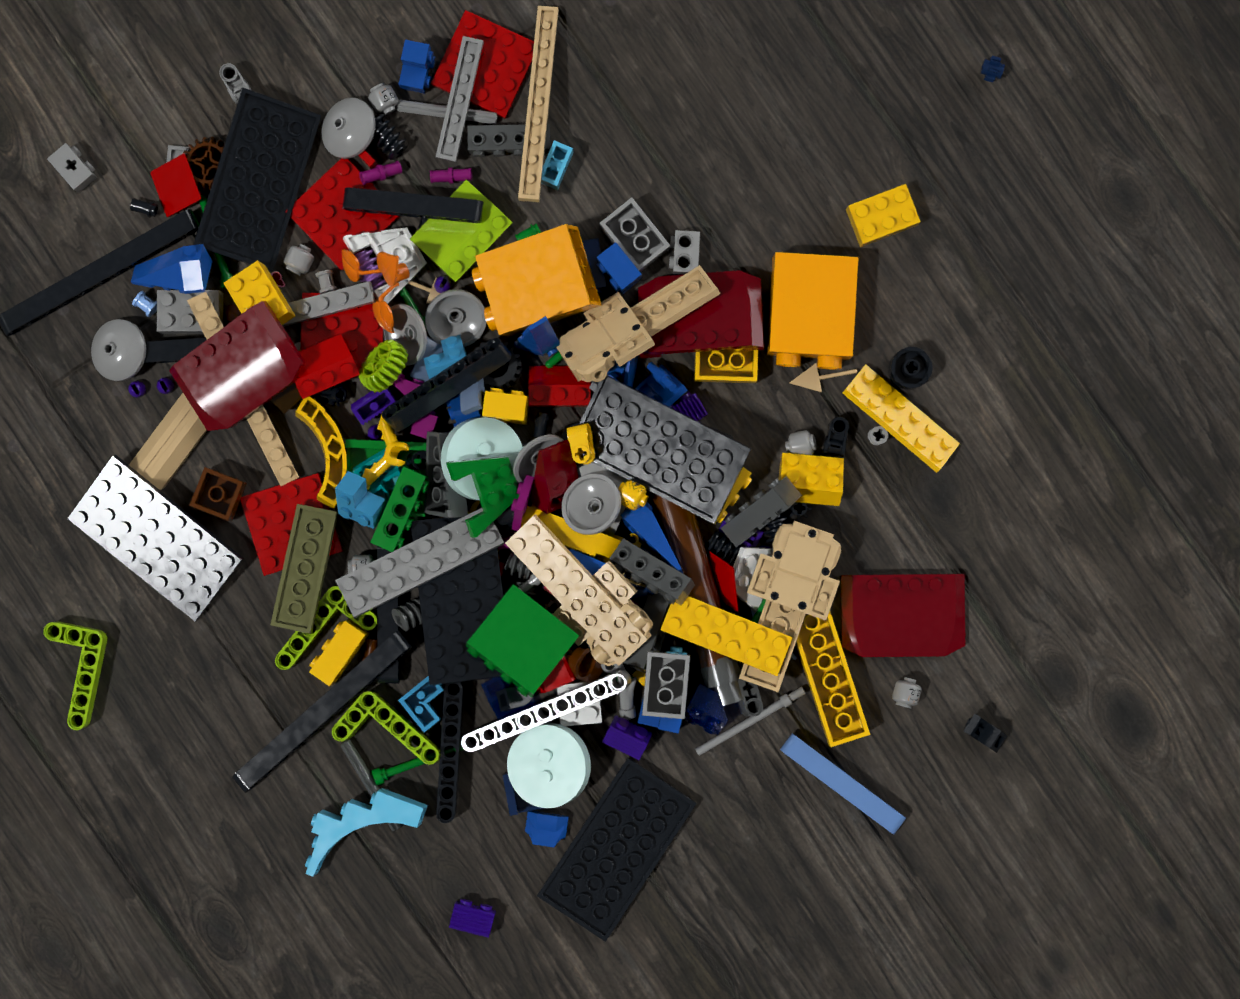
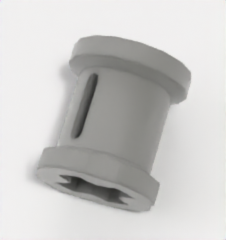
[315,270,338,294]
[867,426,888,445]

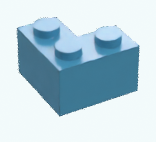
[424,335,467,379]
[335,471,386,529]
[398,676,444,732]

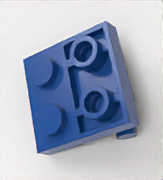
[635,362,688,407]

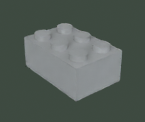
[600,197,670,272]
[157,290,224,334]
[642,651,690,719]

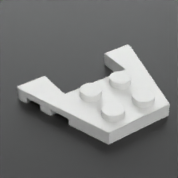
[343,227,426,304]
[733,547,773,613]

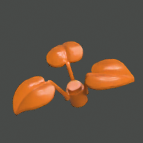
[341,249,410,333]

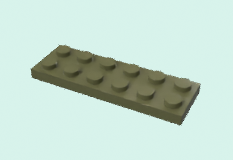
[270,504,338,634]

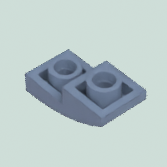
[409,336,443,382]
[460,378,485,415]

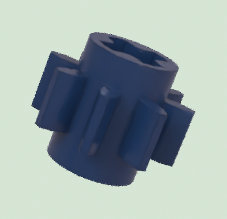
[980,55,1005,82]

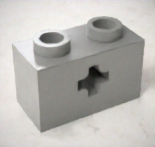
[47,143,97,193]

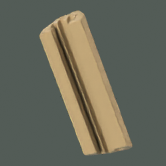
[129,393,207,490]

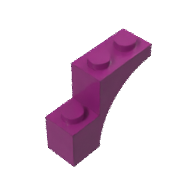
[392,374,439,439]

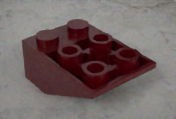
[530,439,578,514]

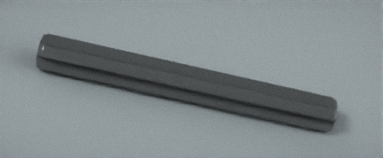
[341,740,402,831]

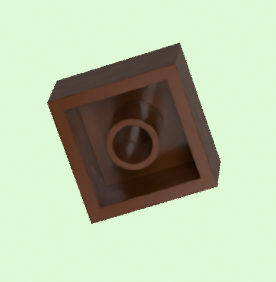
[189,467,247,521]

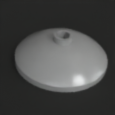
[322,98,375,159]
[425,290,486,347]
[383,304,427,366]
[91,319,146,381]
[513,435,564,483]
[562,474,621,535]

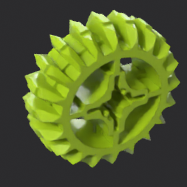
[359,339,408,393]

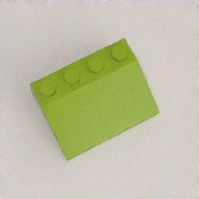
[410,180,513,282]

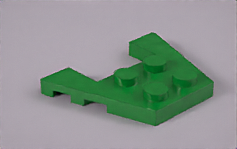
[446,456,520,538]

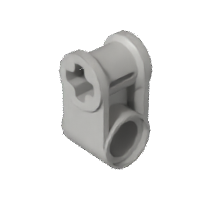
[219,63,252,105]

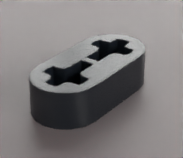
[406,451,426,470]

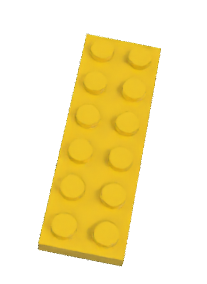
[842,364,960,473]
[660,596,793,676]

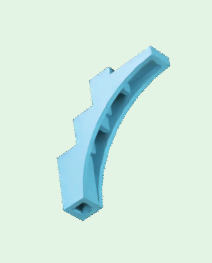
[305,788,428,877]

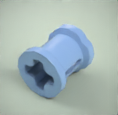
[132,290,157,317]

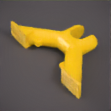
[362,412,409,490]

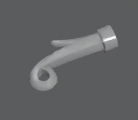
[601,664,637,720]

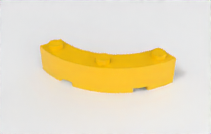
[295,396,347,510]
[521,504,625,563]

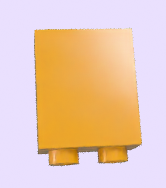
[472,224,602,336]
[767,252,858,370]

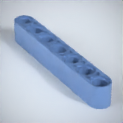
[780,733,906,834]

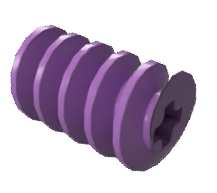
[355,249,386,291]

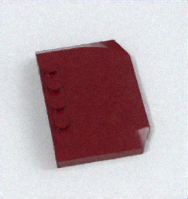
[638,270,764,358]
[169,301,305,431]
[840,574,965,657]

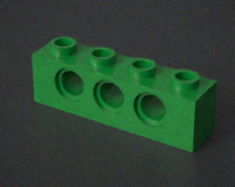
[370,466,430,552]

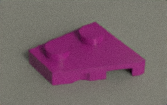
[511,475,534,531]

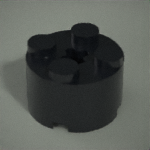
[888,347,933,390]

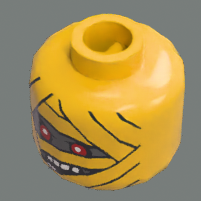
[618,480,648,511]

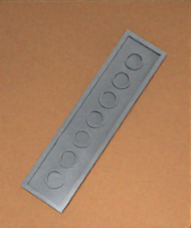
[335,508,504,618]

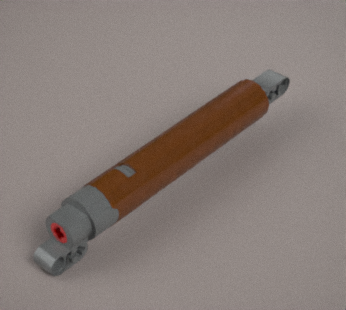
[648,490,763,717]

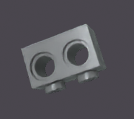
[669,230,700,275]

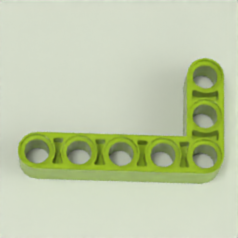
[275,586,377,670]
[44,622,107,730]
[332,691,440,765]

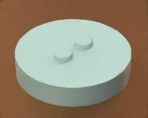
[441,417,523,500]
[507,723,591,808]

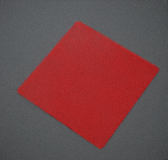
[150,153,201,217]
[709,551,738,612]

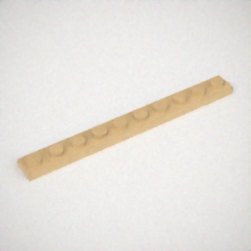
[518,6,559,202]
[187,292,299,486]

